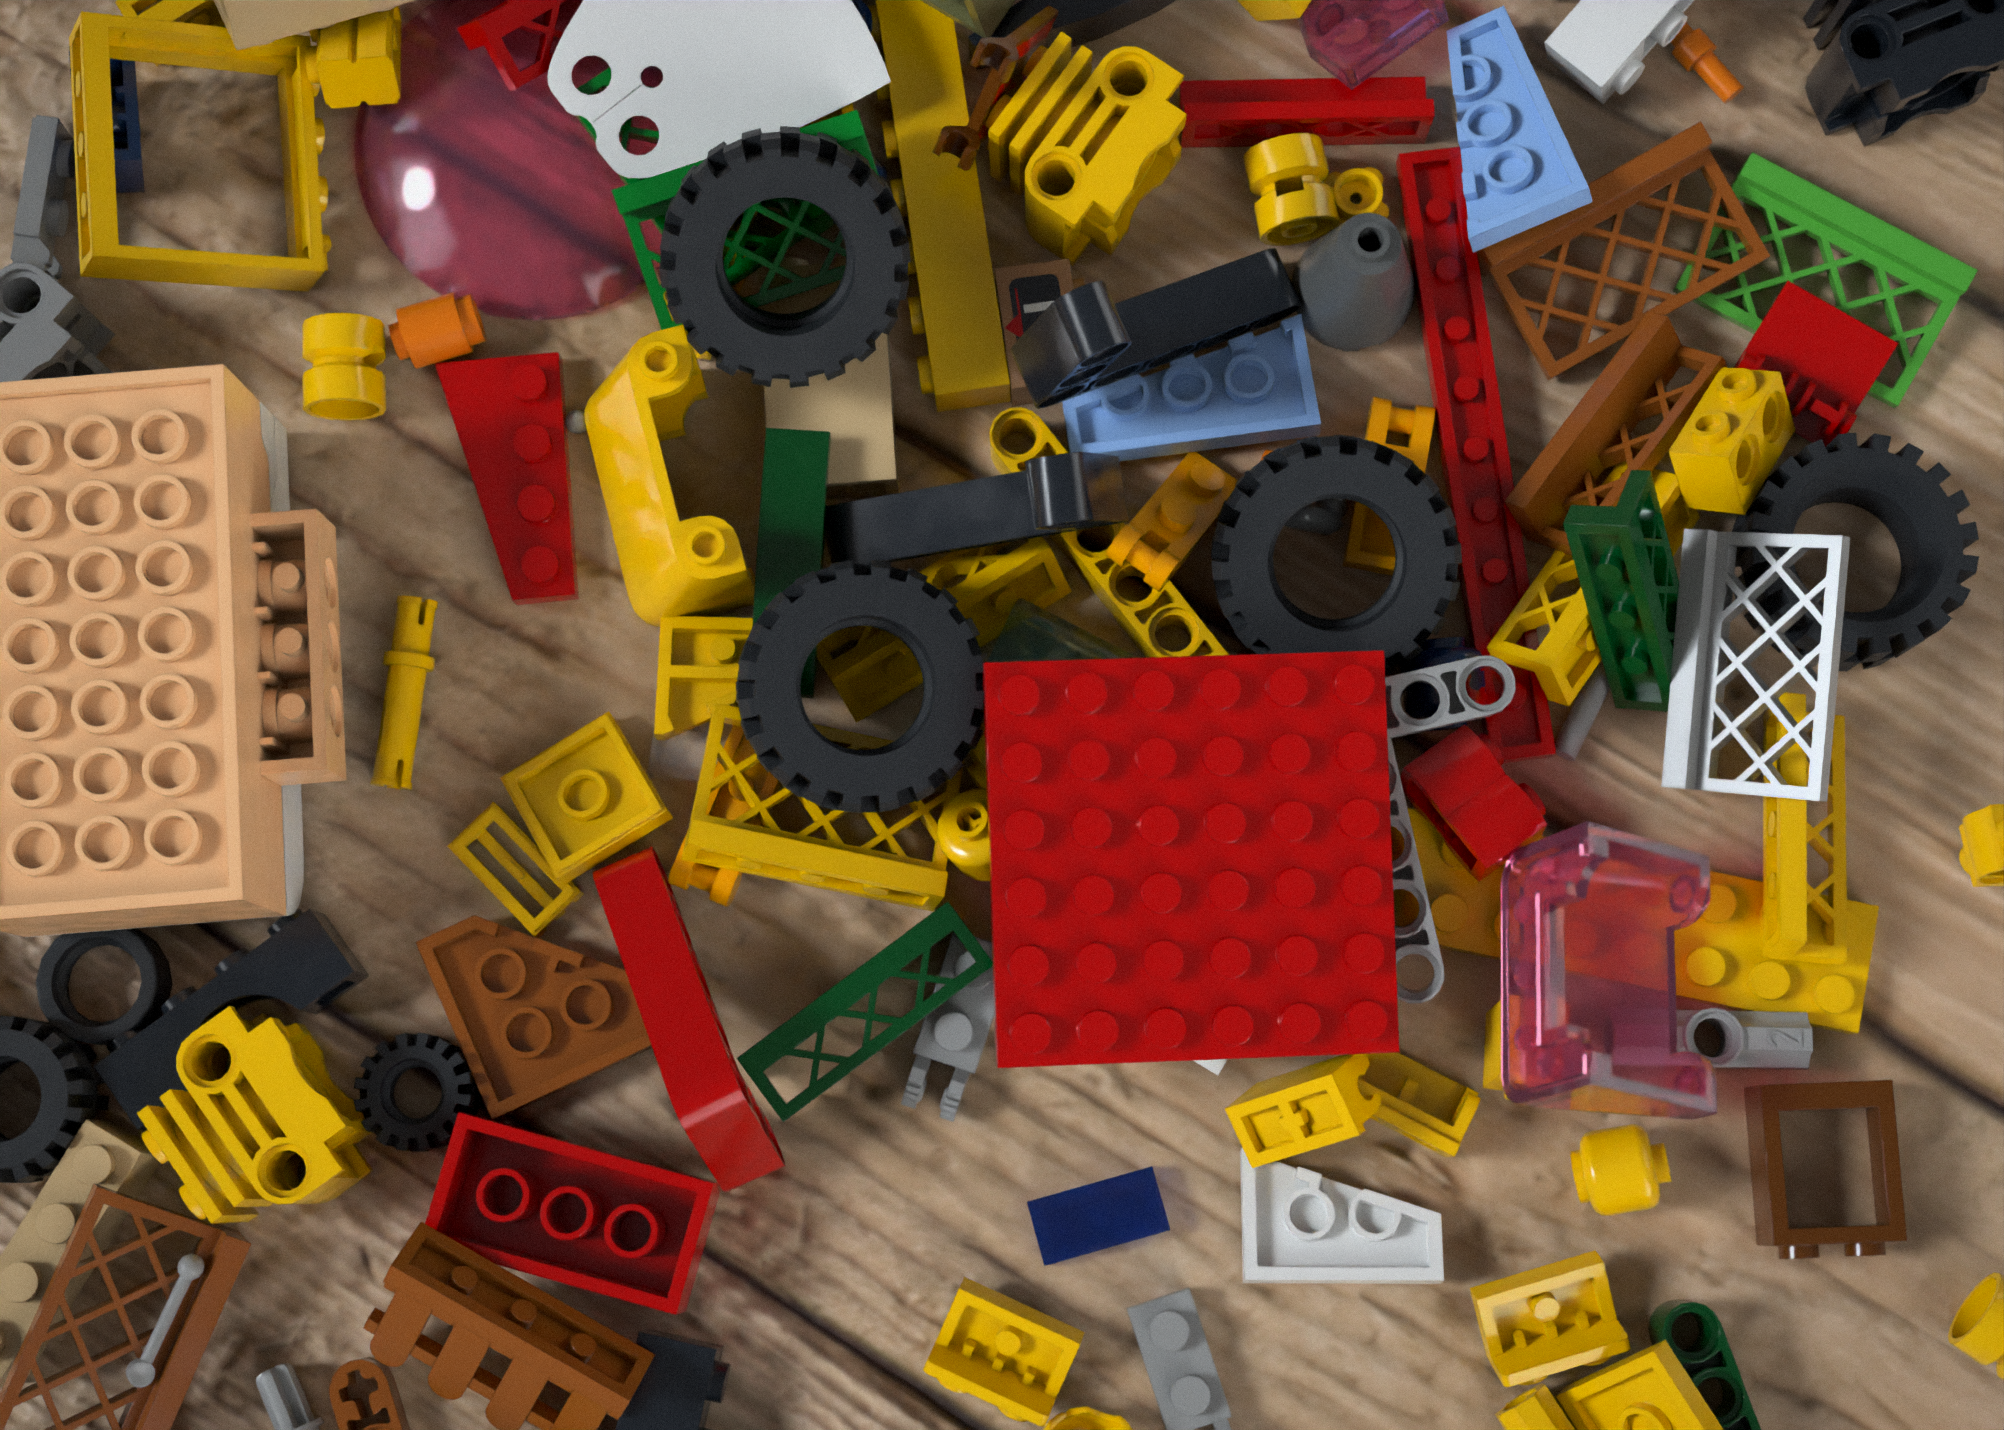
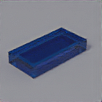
[1027,1166,1170,1266]

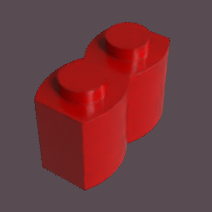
[1400,724,1548,882]

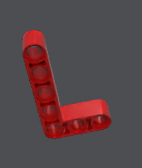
[592,847,786,1192]

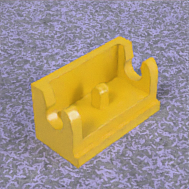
[1357,1052,1481,1157]
[1225,1054,1381,1168]

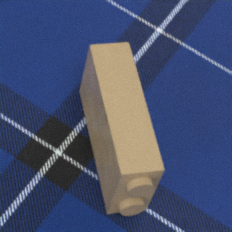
[757,255,899,499]

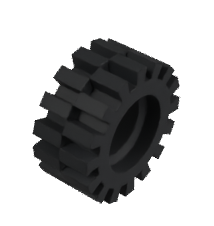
[354,1032,481,1152]

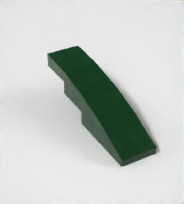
[752,428,831,698]

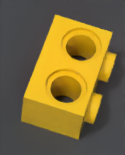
[1669,367,1795,515]

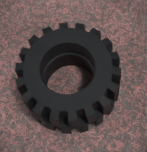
[0,1016,109,1183]

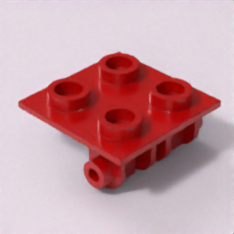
[1733,280,1899,447]

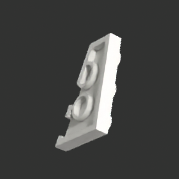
[1240,1148,1444,1284]

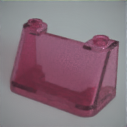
[1501,821,1717,1120]

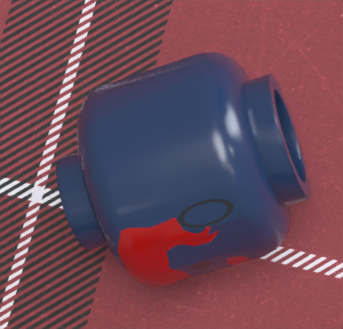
[1400,637,1487,731]

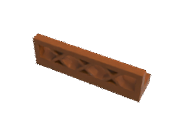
[1504,311,1728,556]

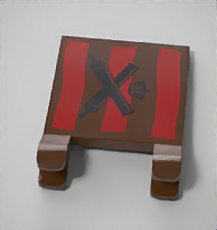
[932,5,1059,171]

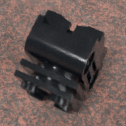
[1803,0,2004,147]

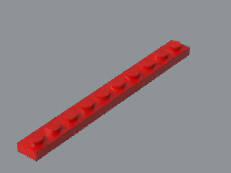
[1396,146,1556,763]

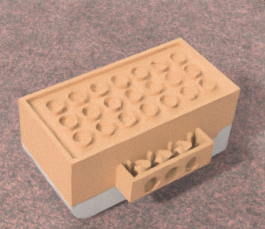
[0,364,346,937]

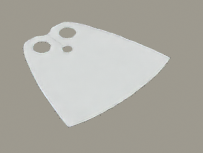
[547,0,891,179]

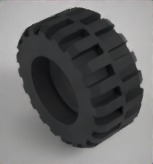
[659,126,911,388]
[1211,435,1462,675]
[736,560,989,813]

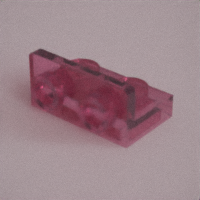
[1297,0,1449,90]

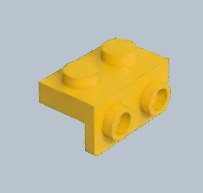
[1470,1250,1631,1387]
[923,1277,1085,1427]

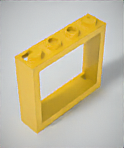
[69,11,332,292]

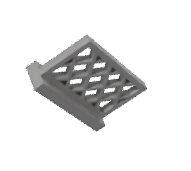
[1661,528,1850,802]

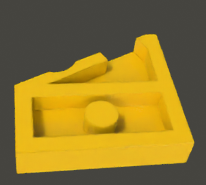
[654,616,753,740]

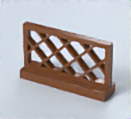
[1477,121,1771,381]
[0,1183,251,1430]

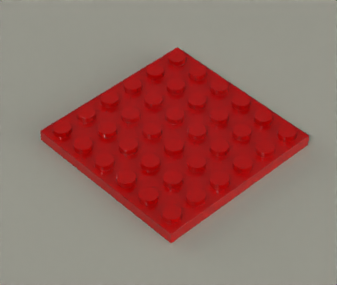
[983,650,1400,1068]

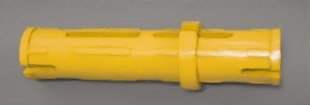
[370,595,438,790]

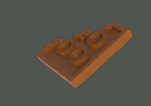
[415,915,652,1120]

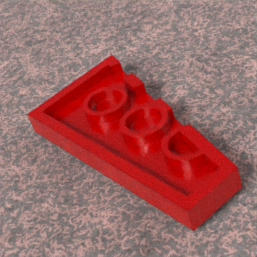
[435,352,579,605]

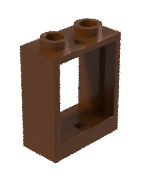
[1744,1080,1907,1259]

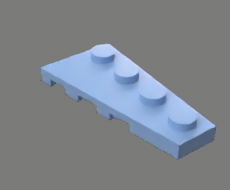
[1446,6,1593,253]

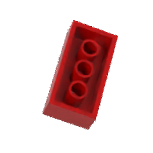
[425,1112,721,1315]

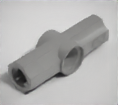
[1603,1008,1813,1070]

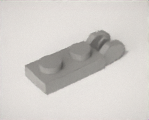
[9,115,75,283]
[901,932,994,1122]
[1126,1287,1232,1430]

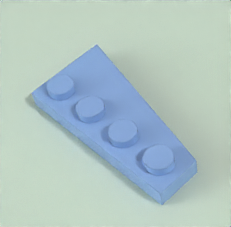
[1062,314,1321,461]

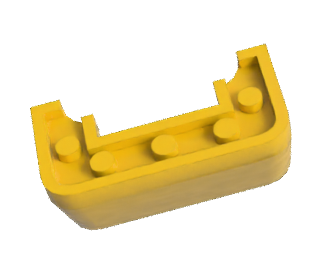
[585,325,755,627]

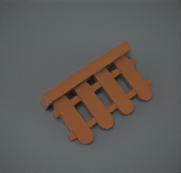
[363,1222,655,1430]

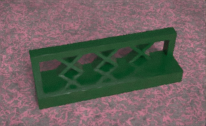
[1563,470,1679,712]
[737,902,993,1122]

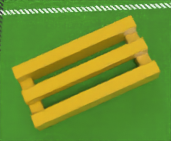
[447,801,584,938]

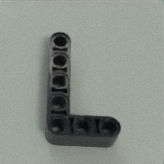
[1010,248,1302,409]
[825,452,1129,566]

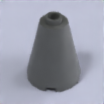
[1292,213,1415,352]

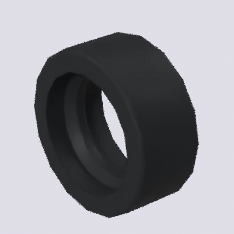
[36,928,173,1046]

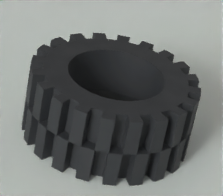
[1732,432,1979,672]

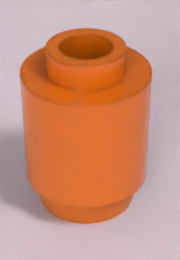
[388,292,487,369]

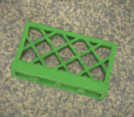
[1673,152,1978,408]

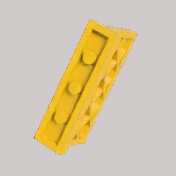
[681,703,964,912]

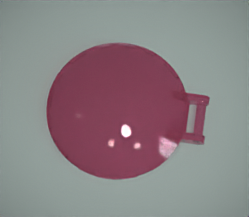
[354,0,663,320]

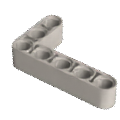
[1385,656,1516,1003]

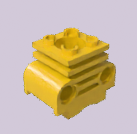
[986,31,1187,266]
[137,1006,373,1224]

